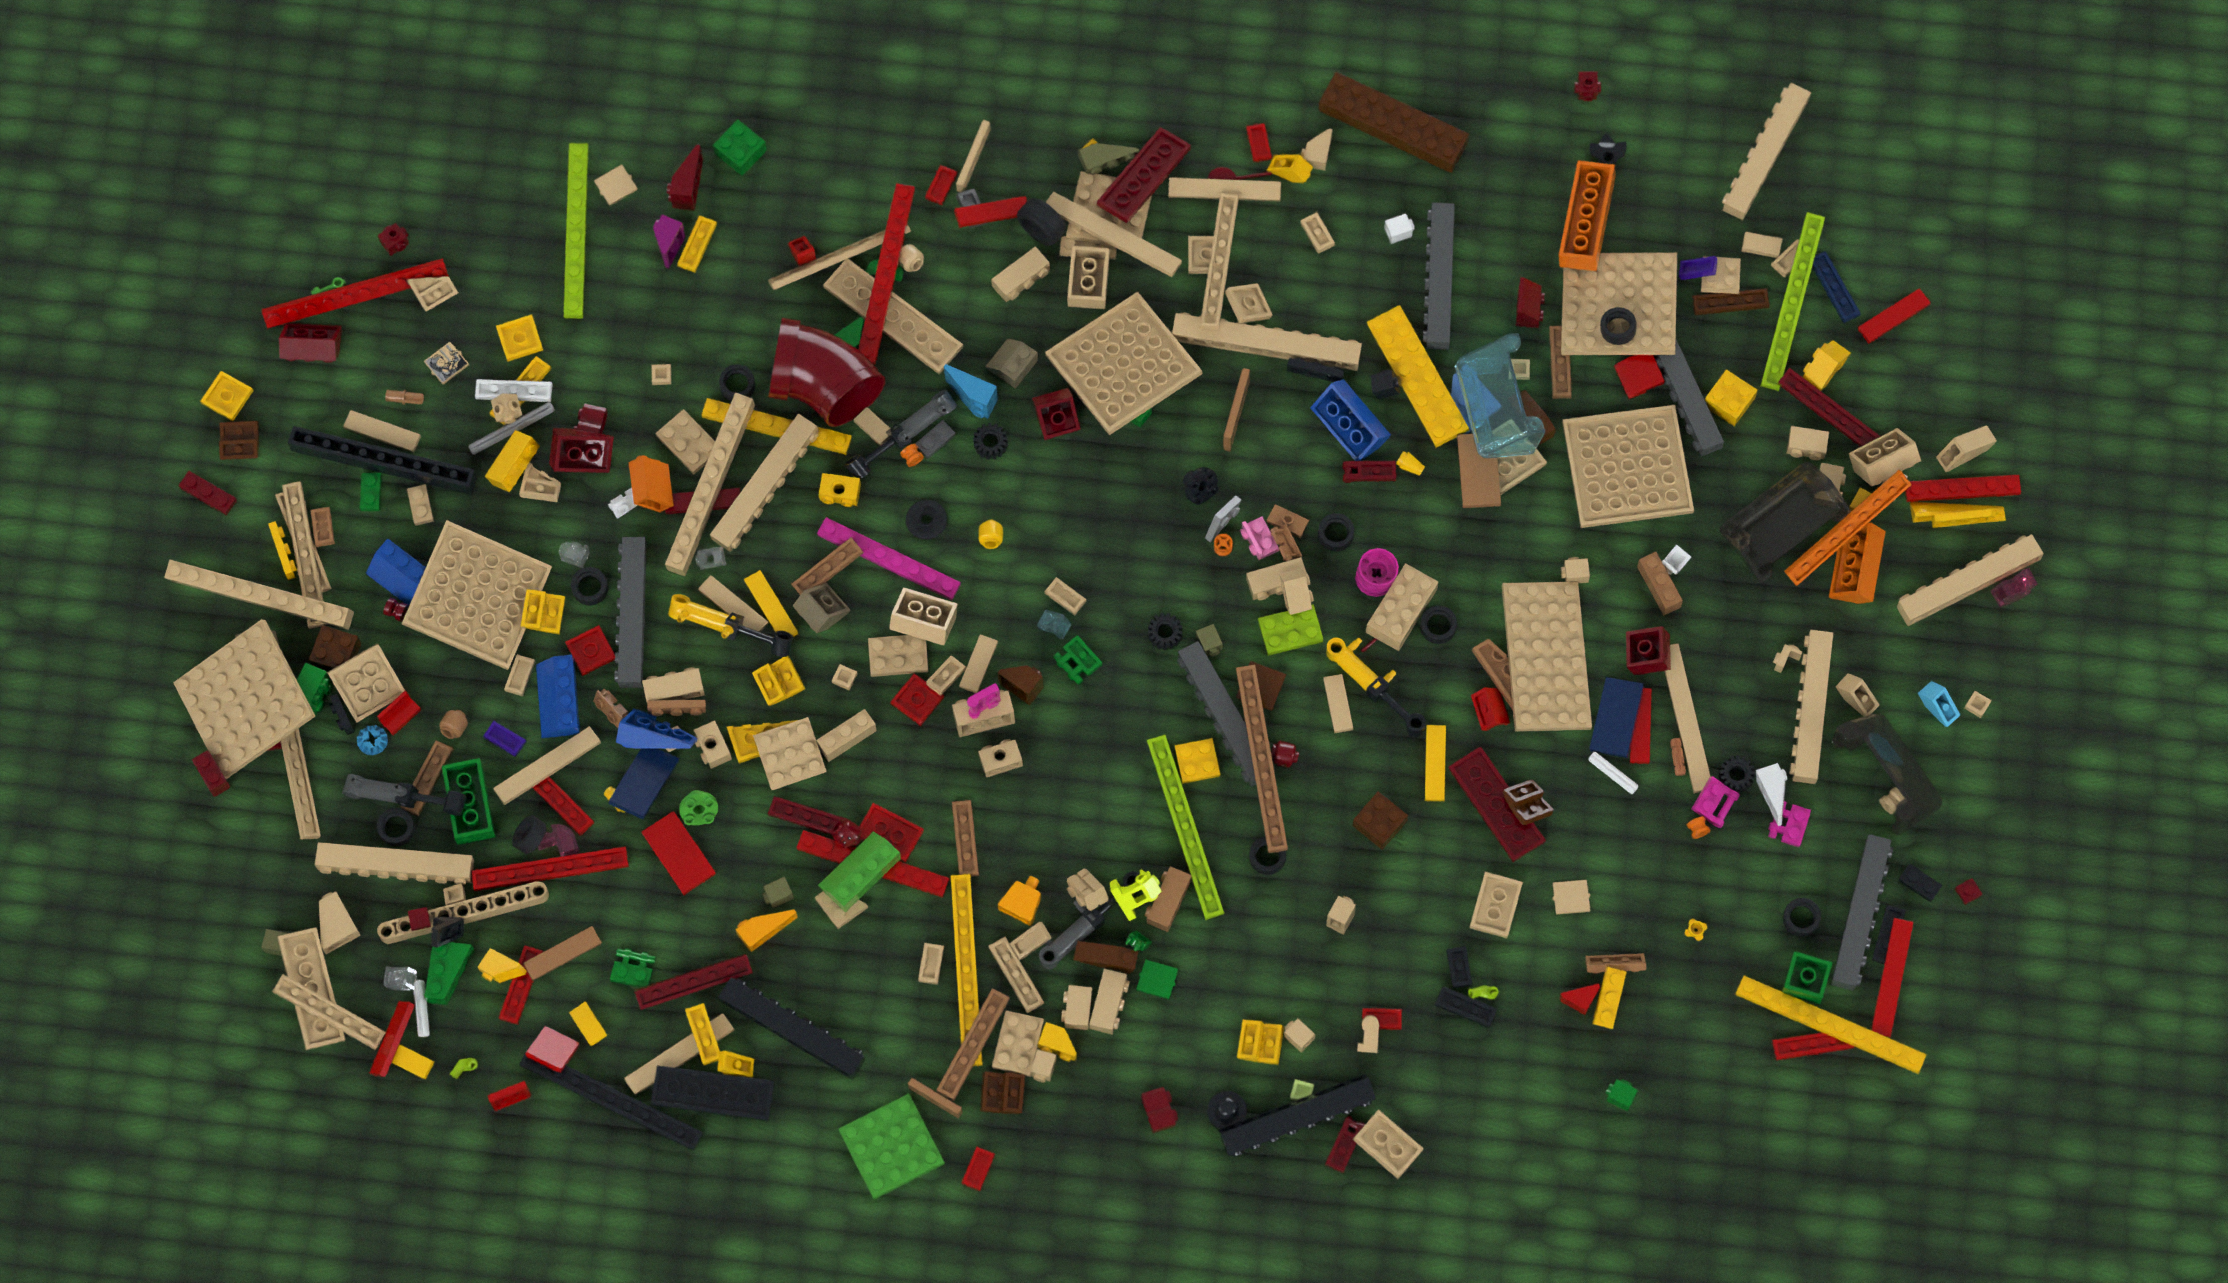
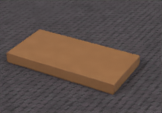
[1223,368,1250,451]
[1457,433,1501,508]

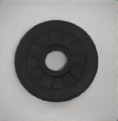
[906,500,947,539]

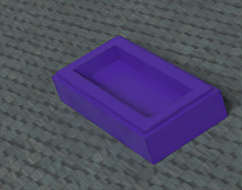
[1679,256,1718,280]
[483,721,526,757]

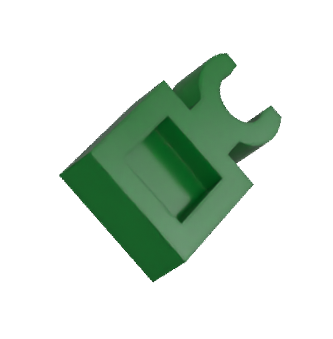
[1125,930,1152,951]

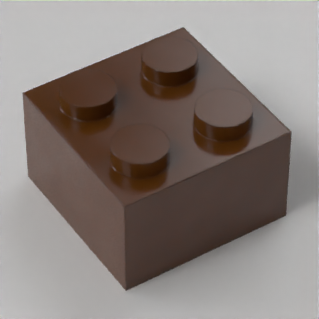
[309,625,361,672]
[1353,791,1408,850]

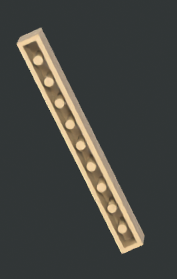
[1172,313,1362,371]
[665,393,755,576]
[164,560,354,630]

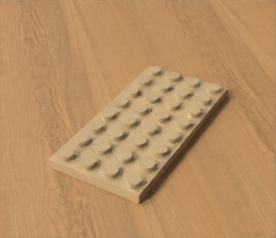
[1502,582,1592,731]

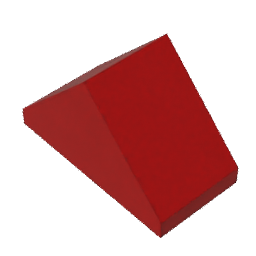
[788,236,816,267]
[1560,984,1600,1015]

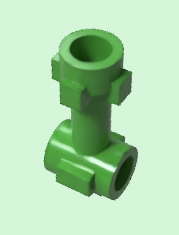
[311,277,346,295]

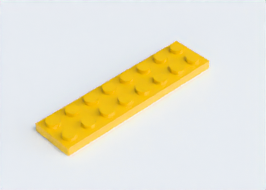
[1367,305,1470,448]

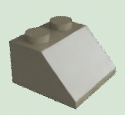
[985,339,1038,389]
[793,583,851,633]

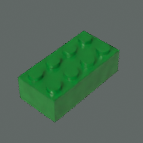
[442,758,496,845]

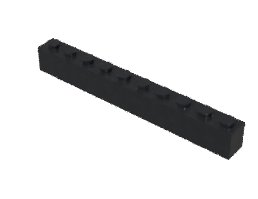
[288,426,477,495]

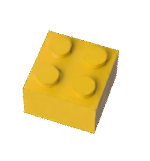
[1705,369,1758,427]

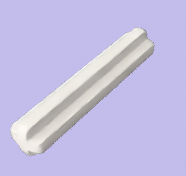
[1589,752,1638,794]
[413,980,430,1037]

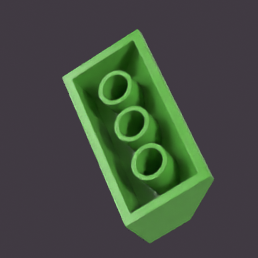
[818,832,901,913]

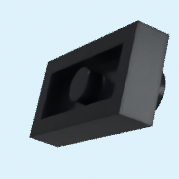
[329,693,354,735]
[1898,864,1942,903]
[1446,946,1472,989]

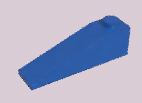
[616,709,698,749]

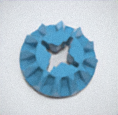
[357,725,388,755]

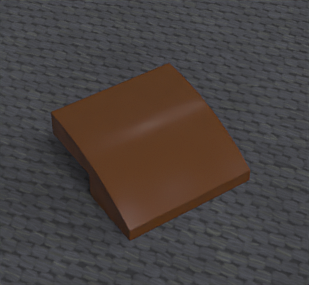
[219,421,259,460]
[1236,661,1287,711]
[1503,779,1554,826]
[980,1071,1025,1114]

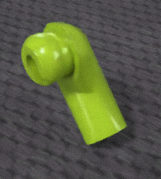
[1468,985,1499,1000]
[450,1058,478,1079]

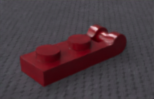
[1342,461,1396,483]
[1325,1116,1366,1173]

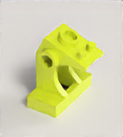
[1109,870,1162,921]

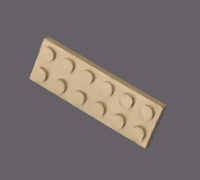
[277,927,345,1050]

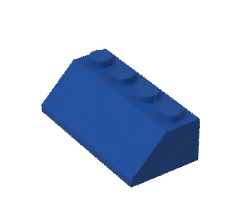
[1310,379,1391,461]
[366,539,426,605]
[536,655,580,738]

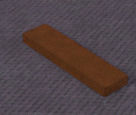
[1692,288,1770,315]

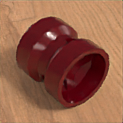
[383,597,409,622]

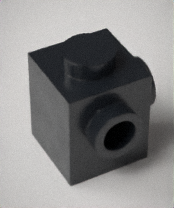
[1371,370,1402,399]

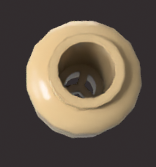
[898,244,924,272]

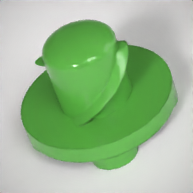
[679,790,718,825]

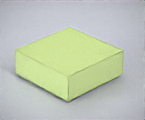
[1290,1079,1314,1101]

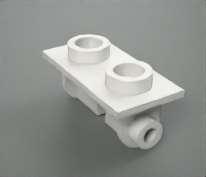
[608,487,638,519]

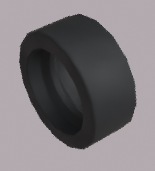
[1600,307,1637,345]
[719,364,755,401]
[1318,513,1354,552]
[571,567,608,606]
[1420,605,1457,644]
[377,808,415,846]
[512,815,546,854]
[1249,836,1286,875]
[1783,898,1821,937]

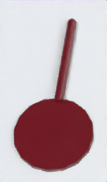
[1208,167,1272,180]

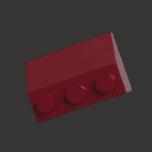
[279,323,342,363]

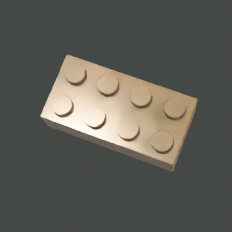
[1366,563,1439,651]

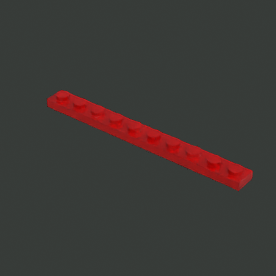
[858,183,915,365]
[262,259,448,329]

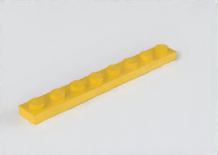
[702,398,852,455]

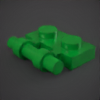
[1053,635,1103,685]
[610,948,656,988]

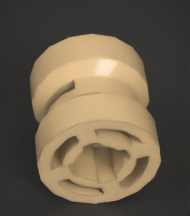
[1879,787,1907,814]

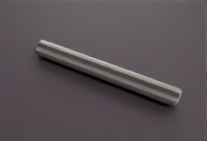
[469,402,555,455]

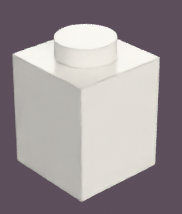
[1384,214,1414,244]

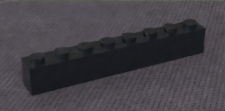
[719,978,865,1080]
[1218,1074,1376,1156]

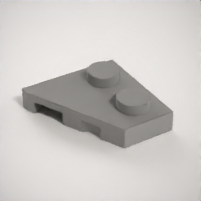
[1205,496,1241,543]

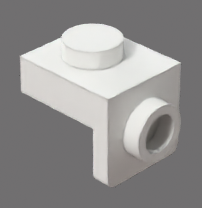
[1662,545,1691,575]

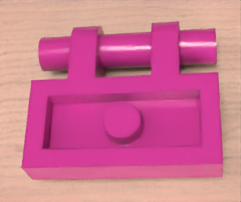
[1768,801,1811,848]

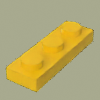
[677,215,717,273]
[268,521,297,580]
[1592,967,1626,1029]
[685,1003,719,1065]

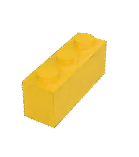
[485,430,540,492]

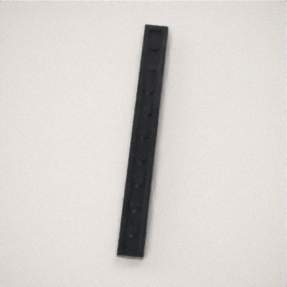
[519,1047,703,1151]

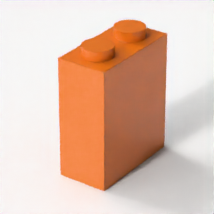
[629,455,674,512]

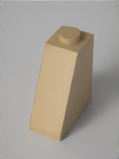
[1936,425,1997,472]
[319,892,361,954]

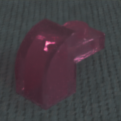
[1991,568,2038,607]
[538,824,580,857]

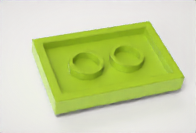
[1258,604,1323,656]

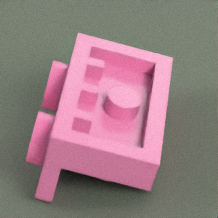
[1240,517,1279,560]

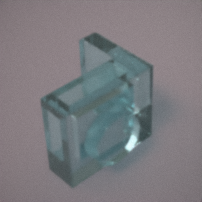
[1037,610,1071,639]

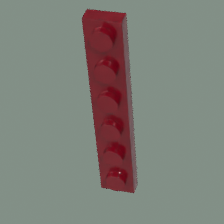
[1777,368,1881,447]
[634,954,752,1010]

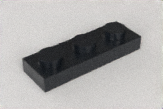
[1287,357,1344,382]
[1871,905,1906,965]
[1435,987,1497,1028]

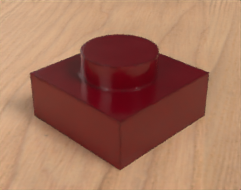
[1955,878,1982,905]

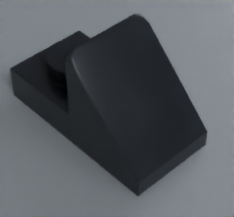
[431,917,464,948]

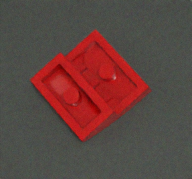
[1614,355,1665,399]

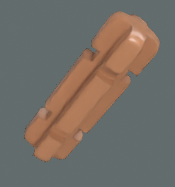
[1670,738,1686,776]

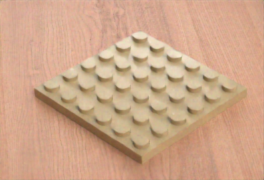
[1561,253,1677,355]
[1045,292,1202,435]
[1562,405,1694,528]
[402,520,552,670]
[173,619,315,779]

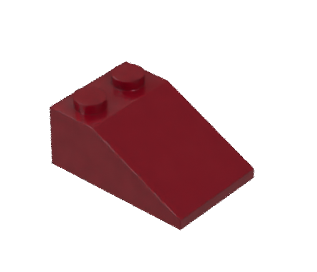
[667,145,703,211]
[549,428,614,473]

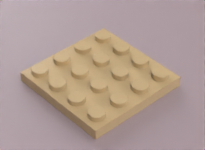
[1066,171,1152,247]

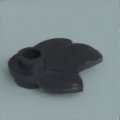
[1589,134,1627,165]

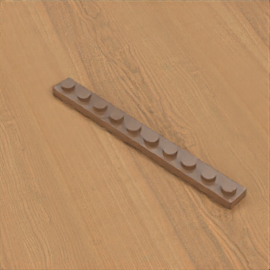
[1236,665,1288,853]

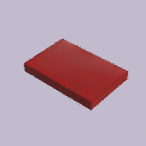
[859,803,924,863]

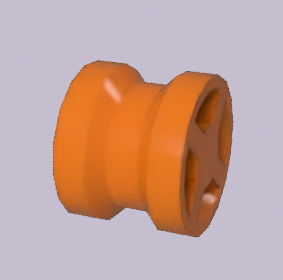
[900,444,924,467]
[1214,534,1233,557]
[1687,816,1711,839]

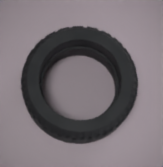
[1017,198,1066,246]

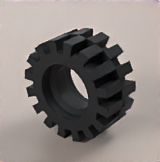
[973,423,1008,460]
[1148,613,1182,650]
[1719,755,1755,793]

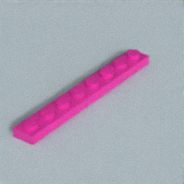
[817,517,961,601]

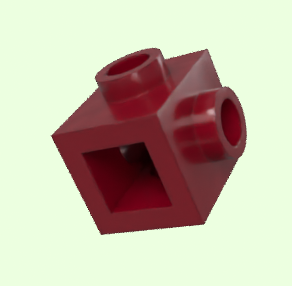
[1574,71,1601,101]
[377,223,409,256]

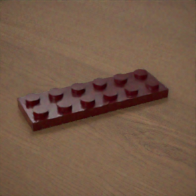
[1097,127,1191,224]
[1448,747,1546,862]

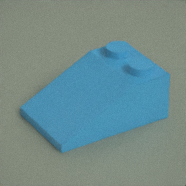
[944,364,998,419]

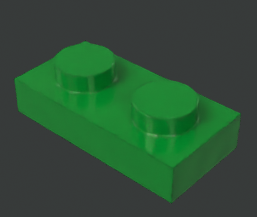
[360,473,381,511]

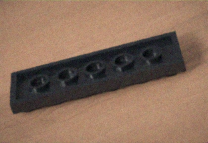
[651,1065,774,1121]

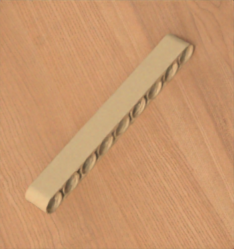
[377,881,549,944]

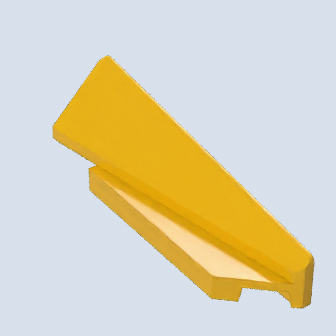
[1910,502,2006,528]

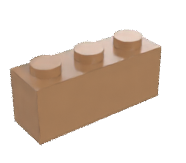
[1637,552,1683,616]
[1145,866,1192,932]

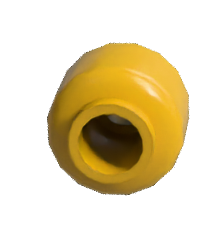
[978,520,1003,549]

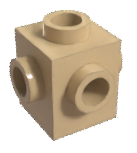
[491,393,522,424]

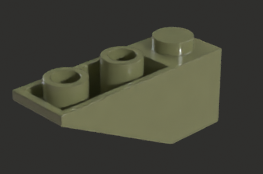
[1078,143,1139,175]

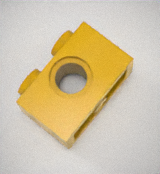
[819,473,861,507]

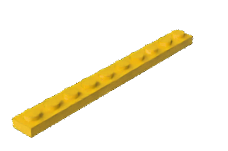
[951,874,982,1066]
[1736,976,1927,1074]

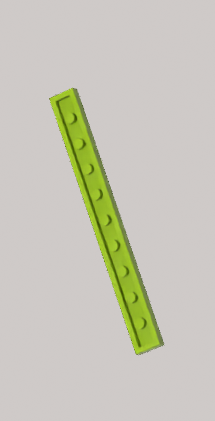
[564,143,588,318]
[1761,212,1825,391]
[1147,735,1224,920]

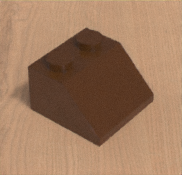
[998,665,1043,705]

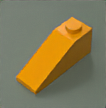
[736,910,798,952]

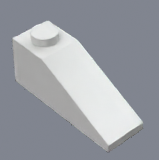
[1756,763,1787,826]

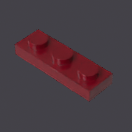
[178,471,237,516]

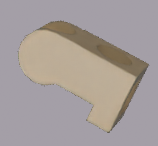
[1357,1015,1379,1053]

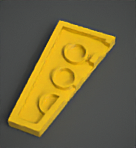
[727,720,798,763]

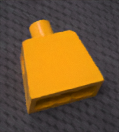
[998,876,1041,926]

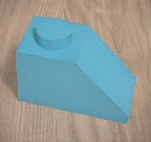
[1918,681,1960,727]

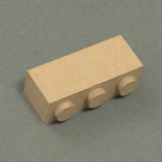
[991,246,1050,302]
[1246,557,1307,600]
[642,667,705,702]
[816,709,877,762]
[1089,969,1130,1035]

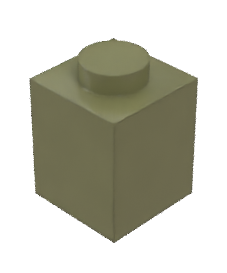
[1196,624,1223,657]
[762,877,794,908]
[261,929,289,956]

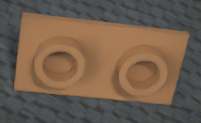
[1271,523,1302,562]
[593,689,629,728]

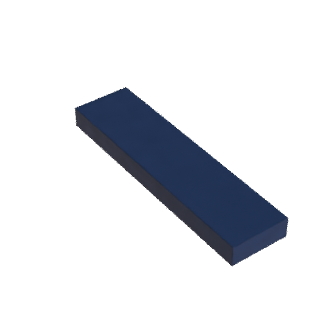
[1812,251,1861,323]

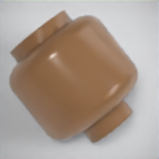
[439,710,468,739]

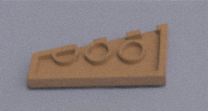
[1472,639,1513,710]

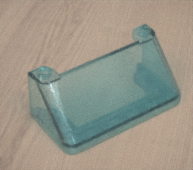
[1455,333,1545,458]

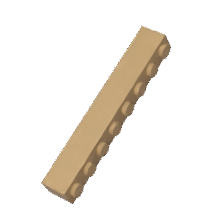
[1722,83,1811,220]
[710,413,819,552]
[1897,534,2044,626]
[1790,630,1833,784]
[315,843,474,885]

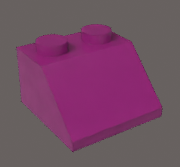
[653,214,686,269]

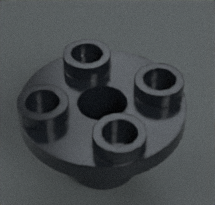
[1183,467,1218,505]
[1207,1091,1247,1129]

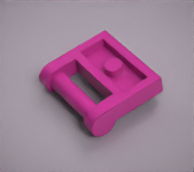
[967,683,1001,719]
[1692,777,1740,828]

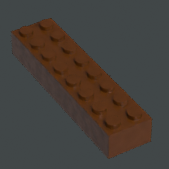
[1319,72,1469,173]

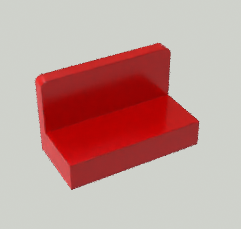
[1471,688,1510,731]
[377,691,421,736]

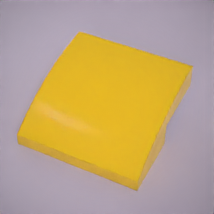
[521,589,565,635]
[752,656,805,706]
[1237,1020,1284,1065]

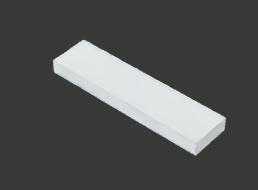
[475,379,552,402]

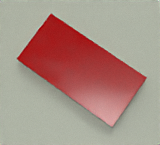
[641,811,716,895]

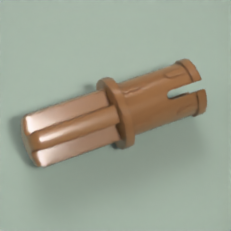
[385,390,424,405]

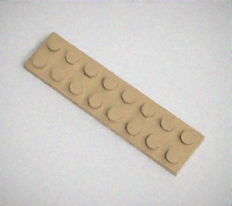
[823,259,963,374]

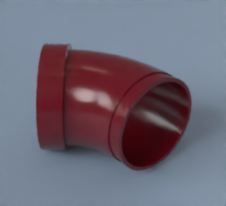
[768,317,885,427]

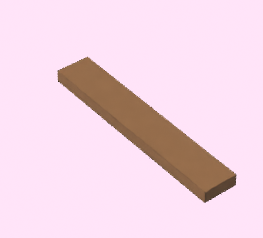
[936,989,1010,1101]

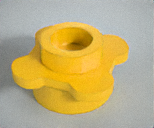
[1685,919,1707,941]

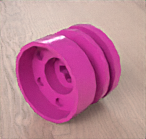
[1355,548,1399,597]

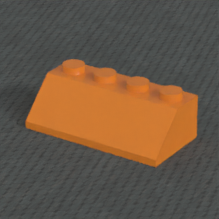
[1829,523,1886,604]

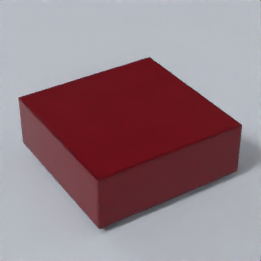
[408,907,431,931]

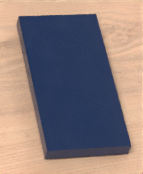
[1589,677,1644,758]
[609,748,679,819]

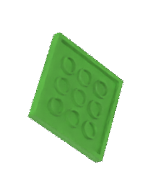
[838,1094,945,1199]

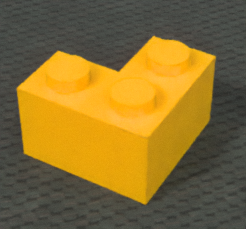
[1803,340,1851,391]

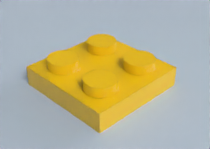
[496,315,543,362]
[200,371,253,421]
[1175,738,1220,784]

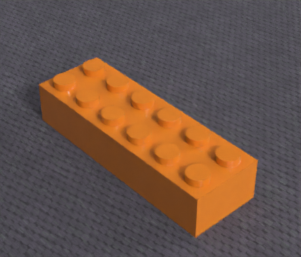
[1559,161,1615,271]

